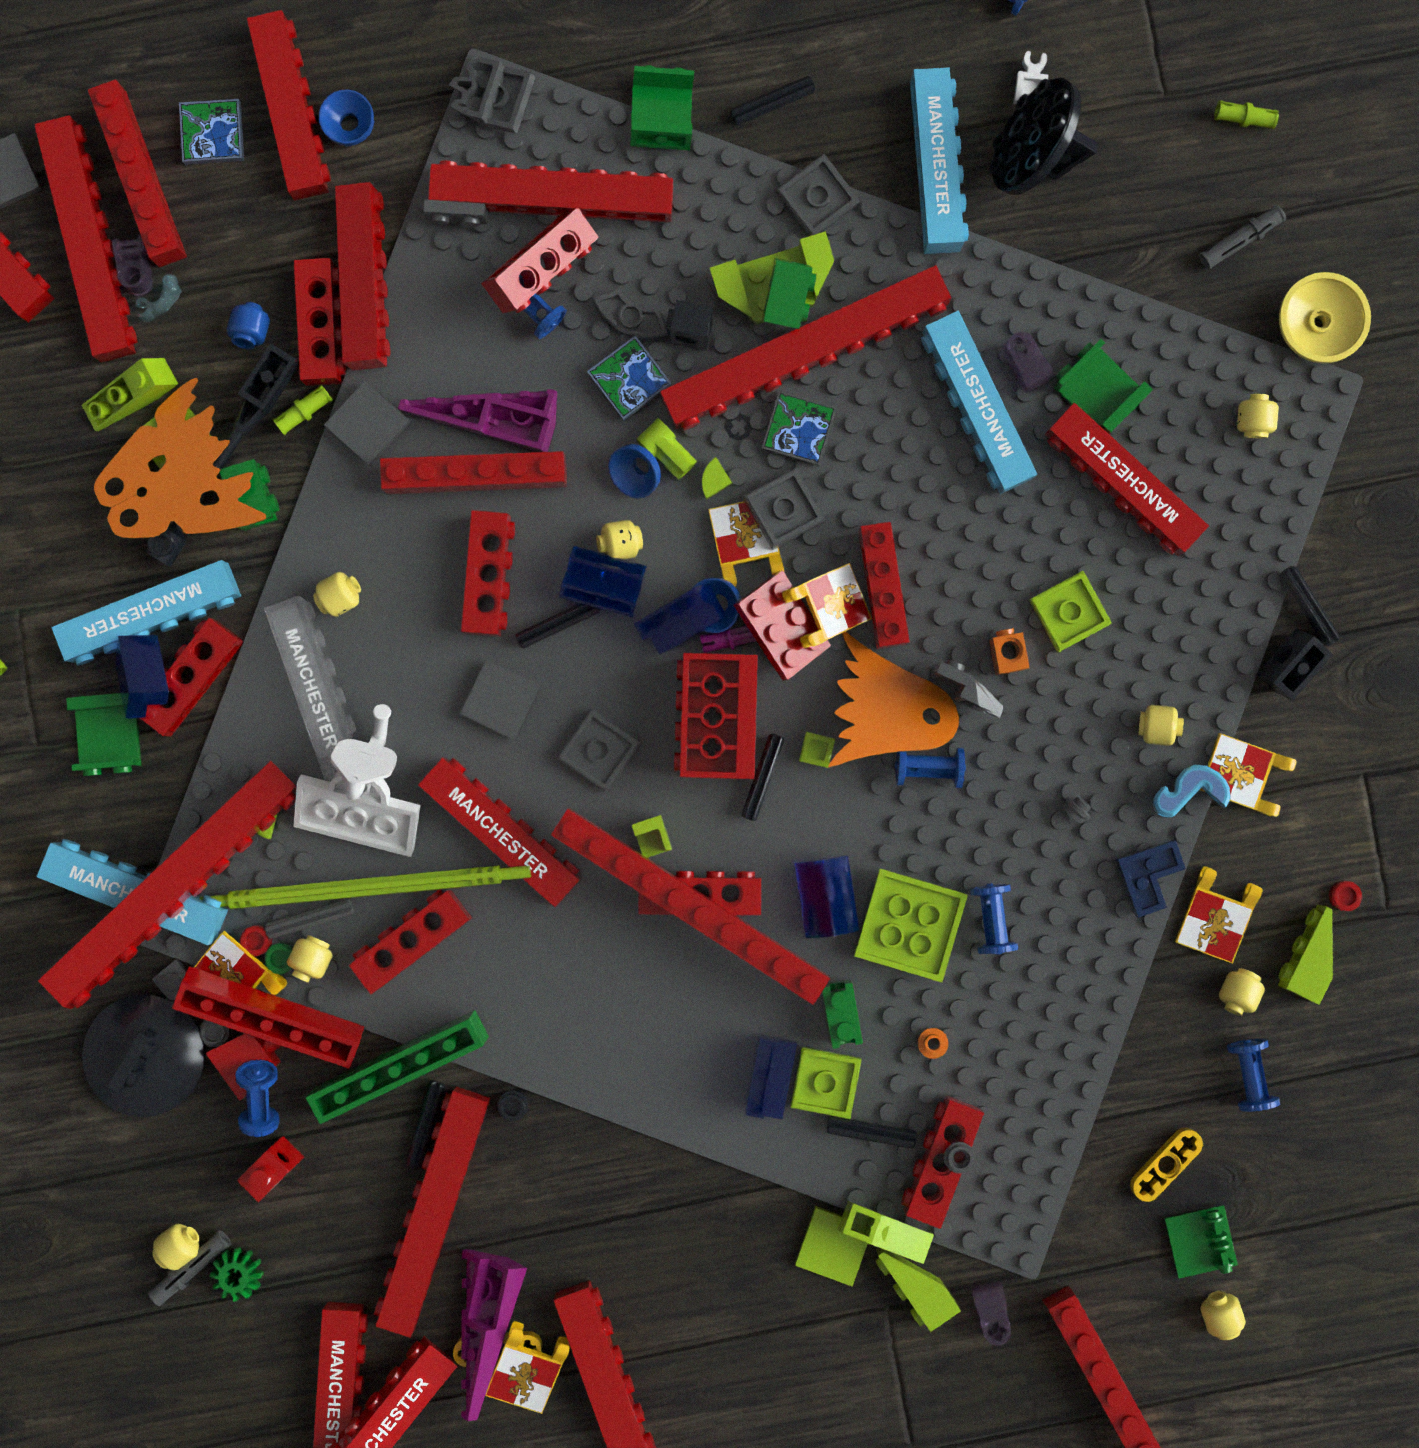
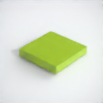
[1029,571,1112,653]
[790,1046,862,1119]
[795,1206,868,1287]

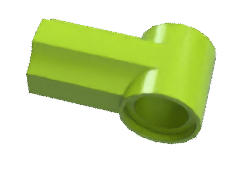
[636,418,697,480]

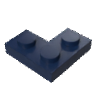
[1116,840,1186,918]

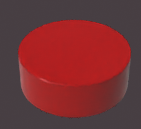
[1329,881,1362,911]
[240,925,273,956]

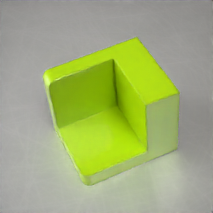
[632,815,672,858]

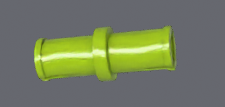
[1214,100,1279,130]
[272,384,333,436]

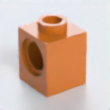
[989,628,1030,675]

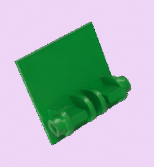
[1164,1205,1238,1279]

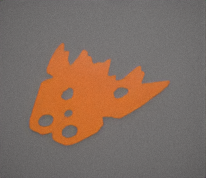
[94,378,266,538]

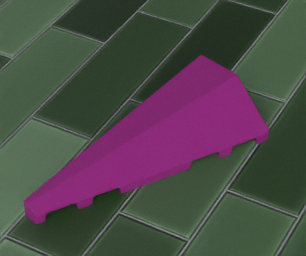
[398,389,557,452]
[461,1249,527,1421]

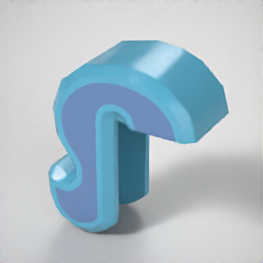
[1153,765,1231,818]

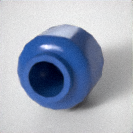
[227,302,270,350]

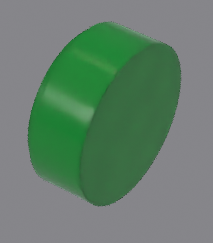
[265,943,293,974]

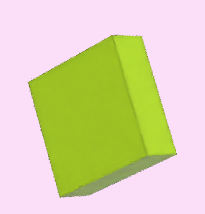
[799,732,835,768]

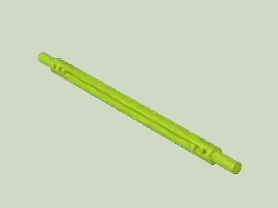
[199,865,531,909]

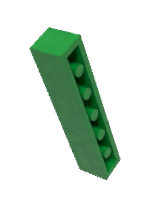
[306,1010,489,1124]

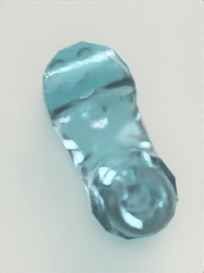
[135,274,182,322]

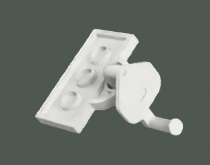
[293,704,420,857]

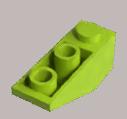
[82,358,178,431]
[1278,905,1333,1005]
[838,1201,934,1264]
[875,1247,961,1332]

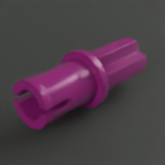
[700,625,756,653]

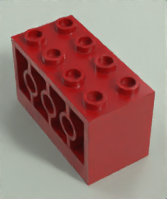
[674,653,758,780]

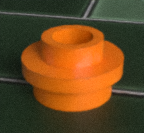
[918,1028,949,1059]

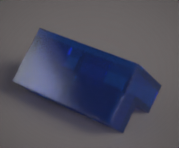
[559,546,647,618]
[634,583,727,655]
[115,635,169,719]
[795,855,859,939]
[744,1034,797,1119]

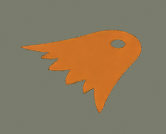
[828,631,959,767]

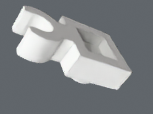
[1013,51,1048,104]

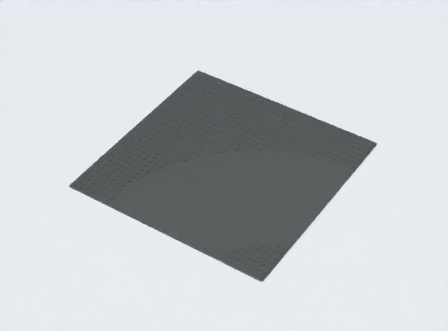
[140,49,1363,1279]

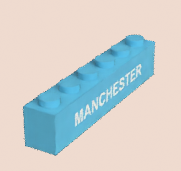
[910,67,969,254]
[921,310,1037,494]
[51,560,242,665]
[37,839,228,945]

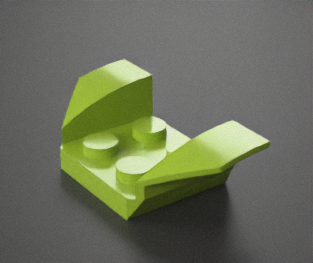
[709,231,834,325]

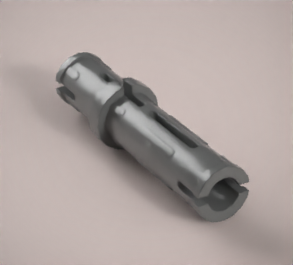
[1199,204,1286,270]
[148,1230,232,1307]

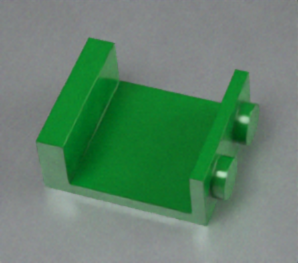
[630,65,694,151]
[1053,339,1153,434]
[66,692,141,776]

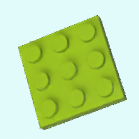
[853,868,968,982]

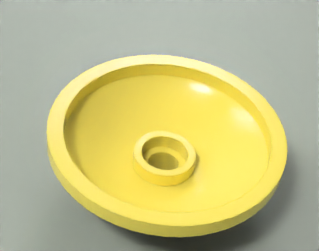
[1279,272,1371,363]

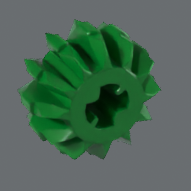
[210,1247,264,1302]

